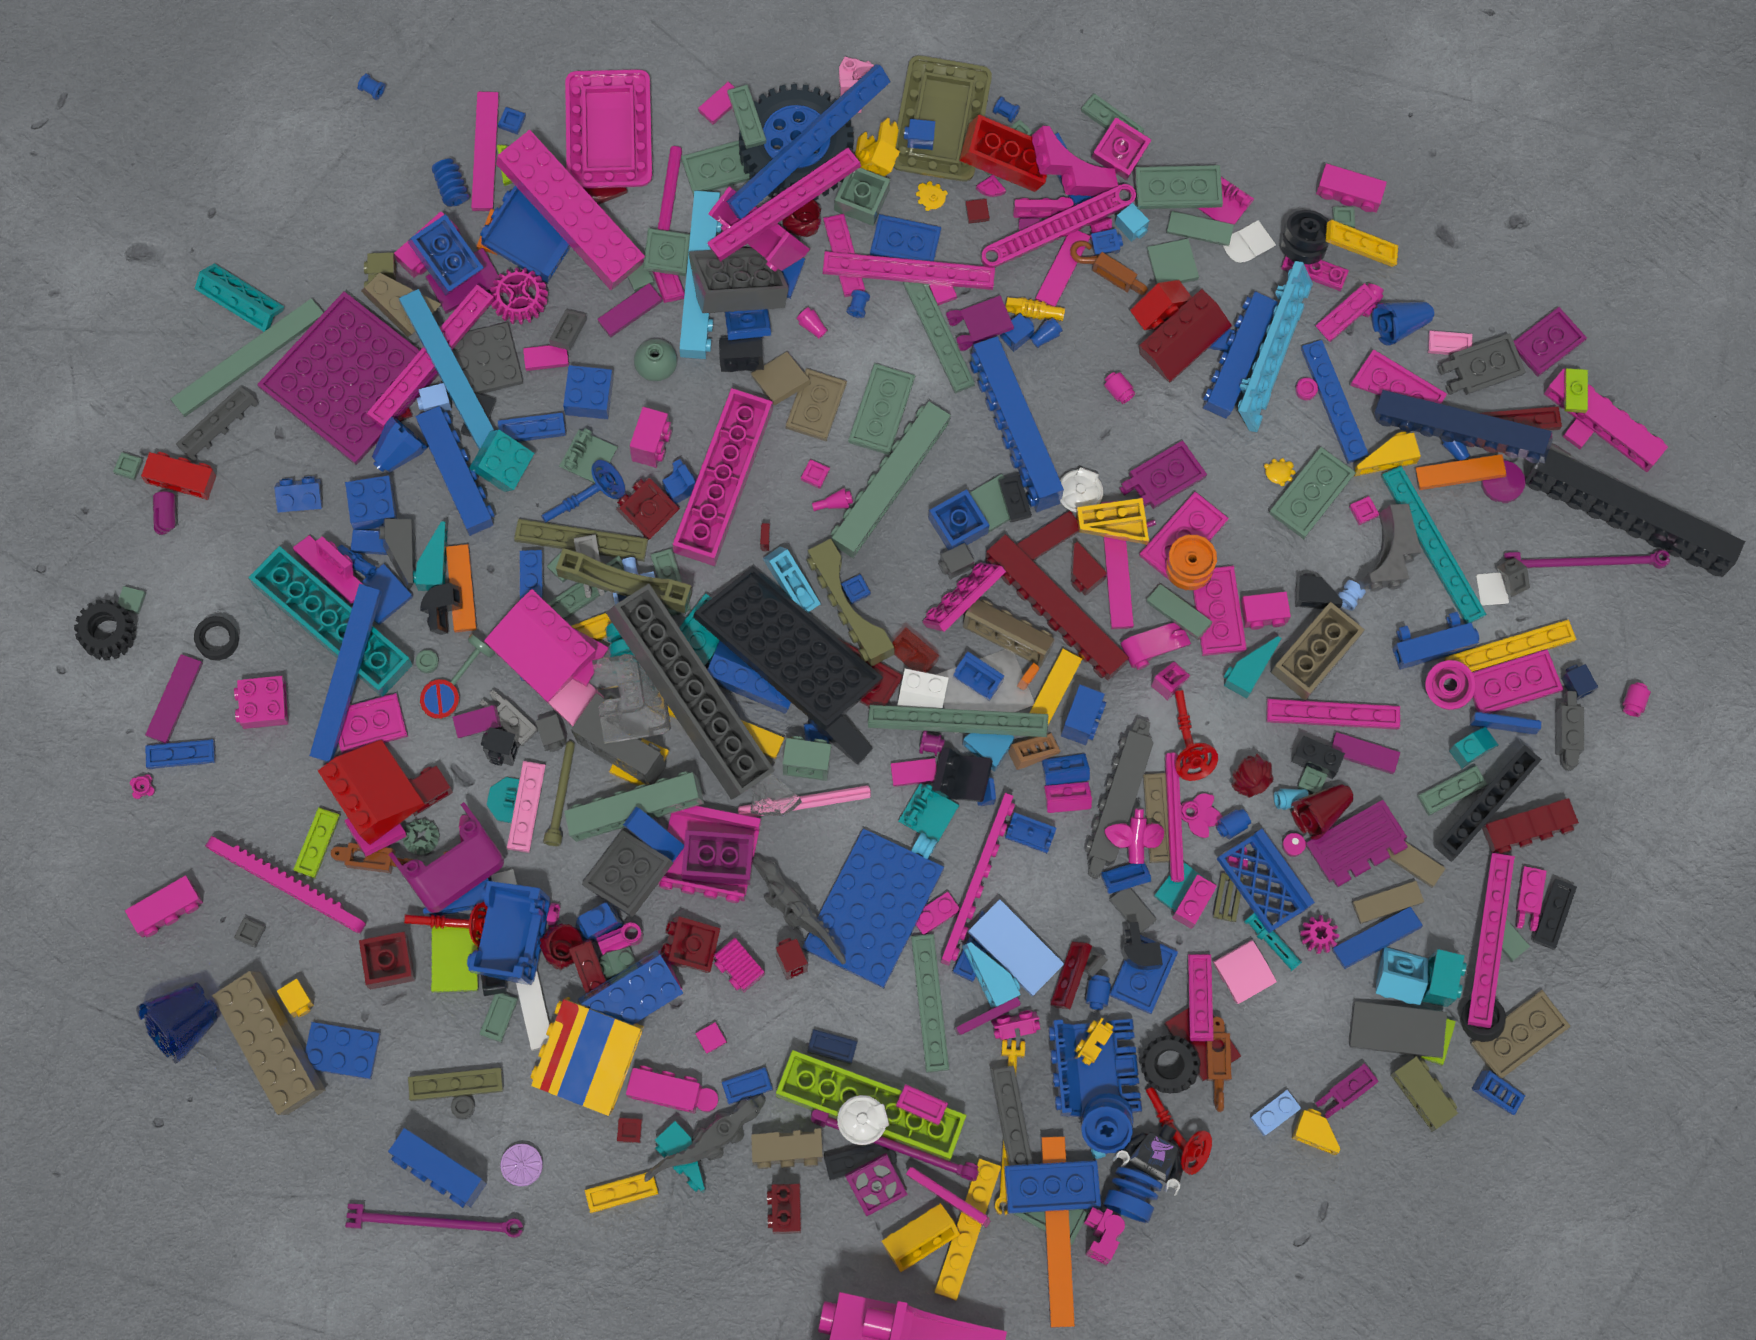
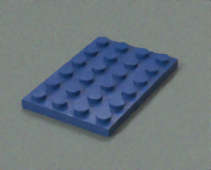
[802,829,944,989]

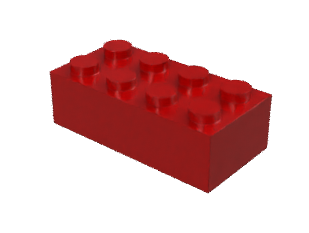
[959,115,1047,192]

